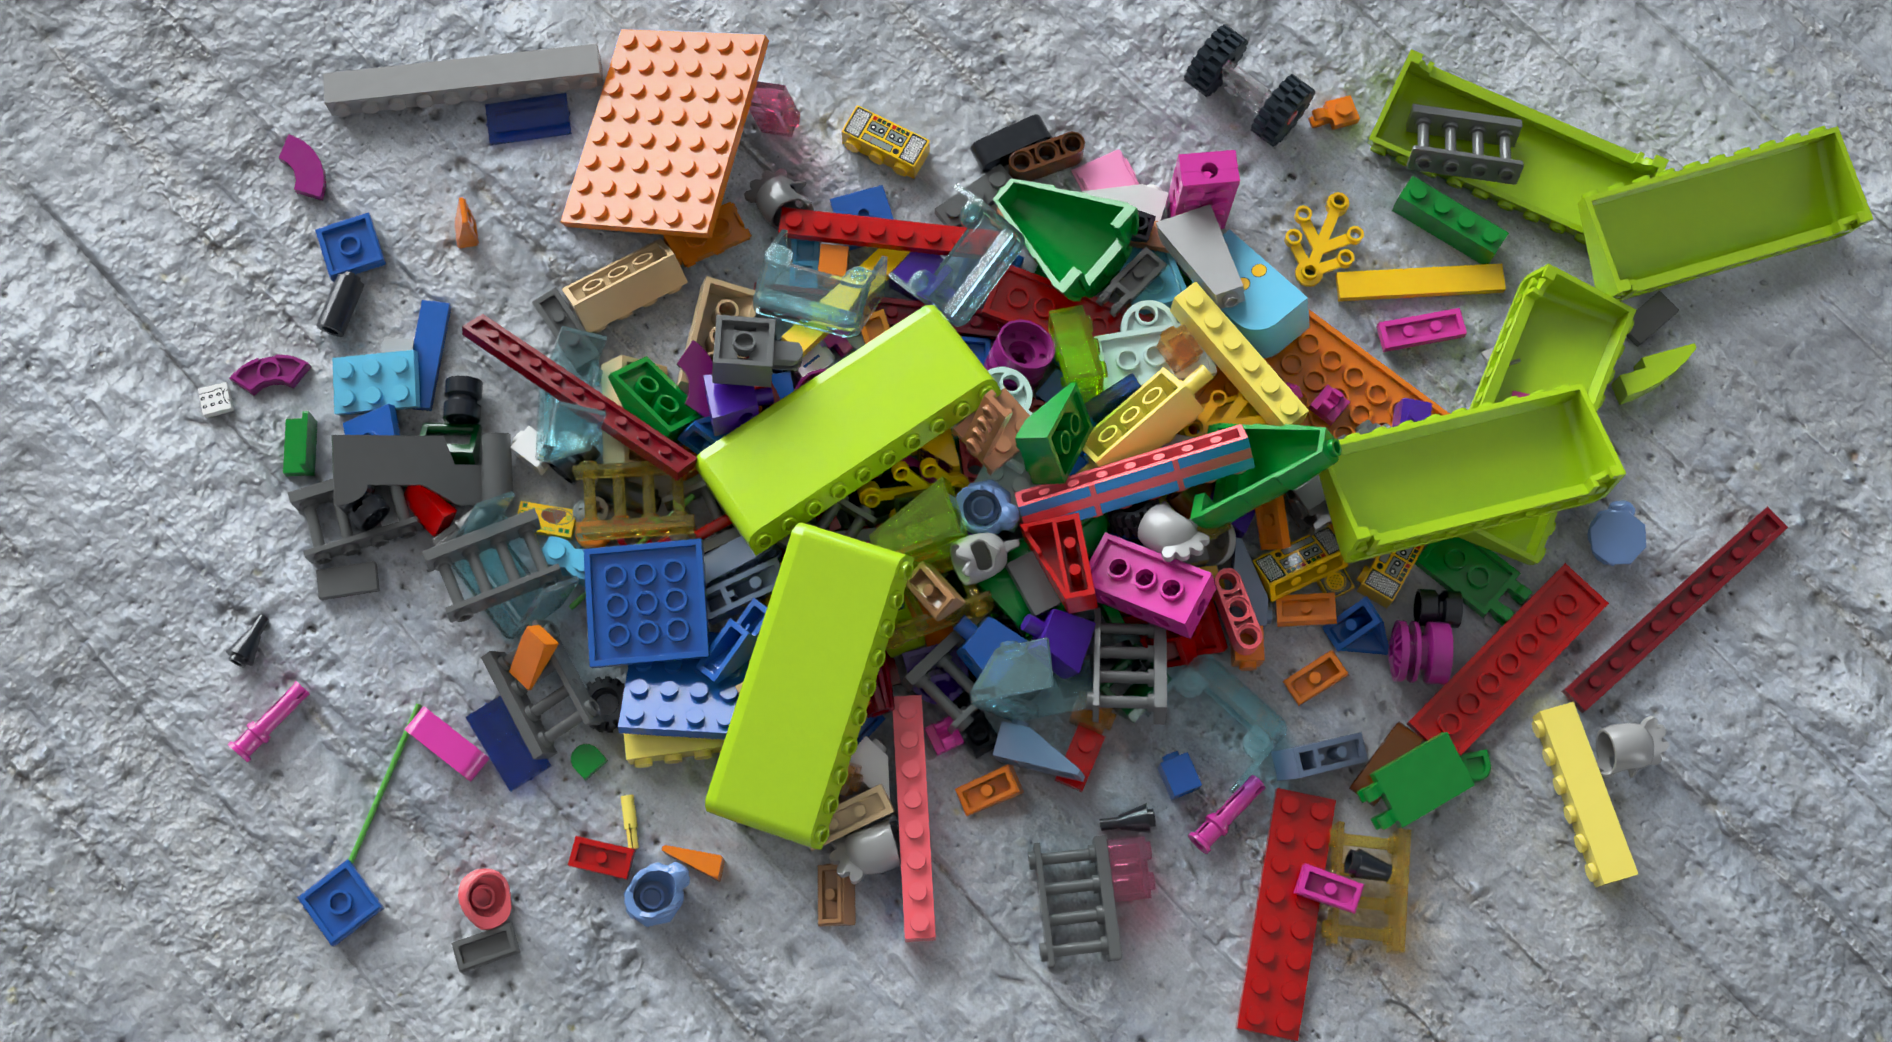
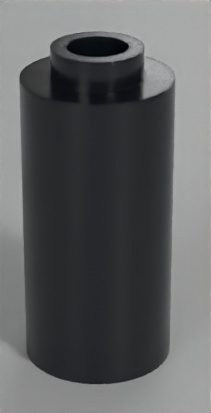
[316,272,364,337]
[594,473,662,517]

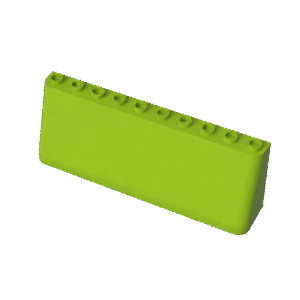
[1367,49,1669,245]
[1578,126,1873,301]
[1457,264,1636,566]
[695,305,1002,556]
[1318,383,1626,563]
[705,523,915,850]

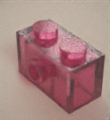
[749,81,800,137]
[1107,835,1156,902]

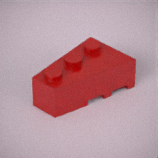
[1020,513,1098,614]

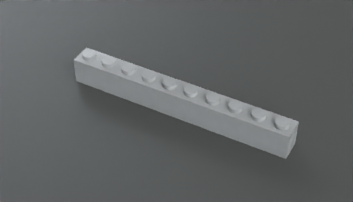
[323,43,604,117]

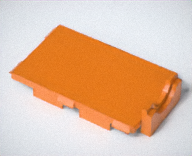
[663,202,752,268]

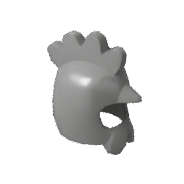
[1138,501,1210,562]
[950,533,1020,585]
[1596,716,1669,778]
[829,814,901,884]

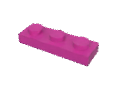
[1376,308,1467,352]

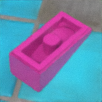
[1294,863,1364,914]

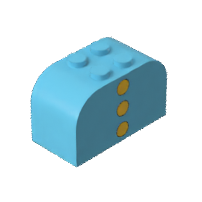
[1191,229,1310,358]

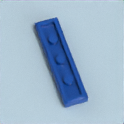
[413,300,452,411]

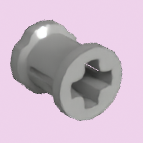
[573,496,608,526]

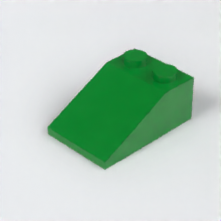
[608,356,704,444]
[1015,382,1093,484]

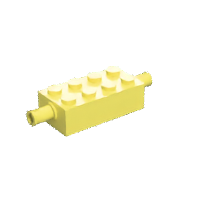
[1076,364,1214,474]

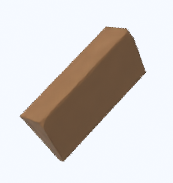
[906,561,966,622]
[818,864,856,927]

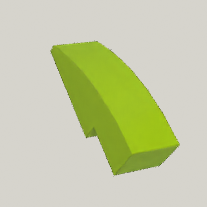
[1611,343,1697,405]

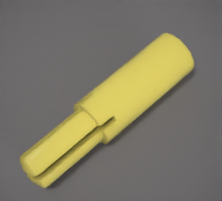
[620,795,639,850]

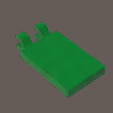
[1414,537,1532,626]
[1356,732,1475,830]

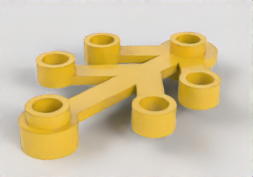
[1284,192,1364,287]
[1179,390,1268,438]
[857,458,970,526]

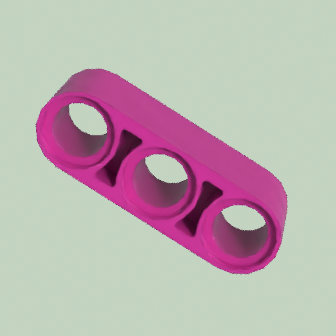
[404,706,490,782]

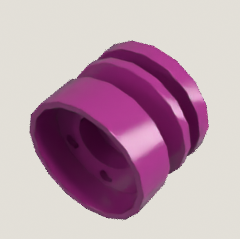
[984,320,1055,392]
[1388,620,1454,685]

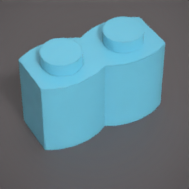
[542,536,585,587]

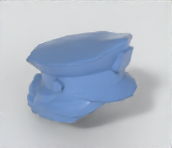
[954,479,1020,534]
[1587,500,1646,566]
[624,862,690,927]

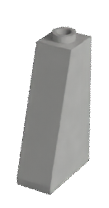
[1156,204,1245,309]

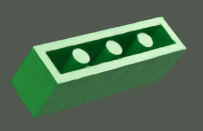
[1392,176,1509,264]

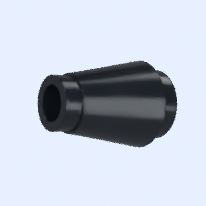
[1344,849,1392,882]

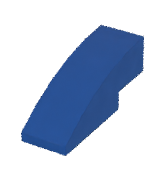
[696,598,767,684]

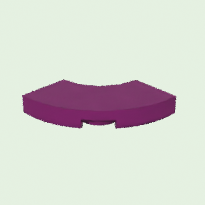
[278,134,326,201]
[676,340,713,418]
[229,354,312,396]

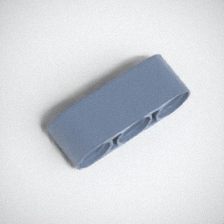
[704,536,782,589]

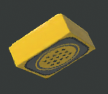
[1316,568,1355,599]

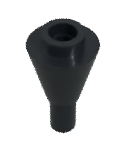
[226,614,270,668]
[1099,803,1156,833]

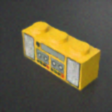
[841,105,930,179]
[1252,525,1348,602]
[1356,545,1425,609]

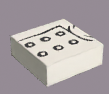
[198,382,234,418]

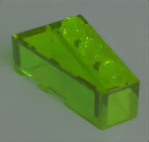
[1048,305,1108,409]
[869,476,969,557]

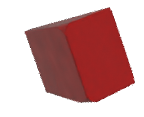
[404,486,457,537]

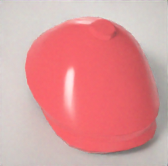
[458,868,511,930]

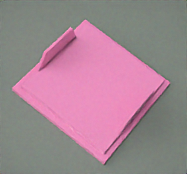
[1071,149,1139,191]

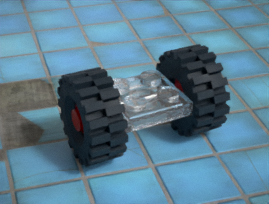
[1184,24,1315,147]

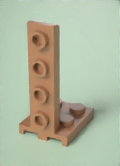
[951,388,1030,476]

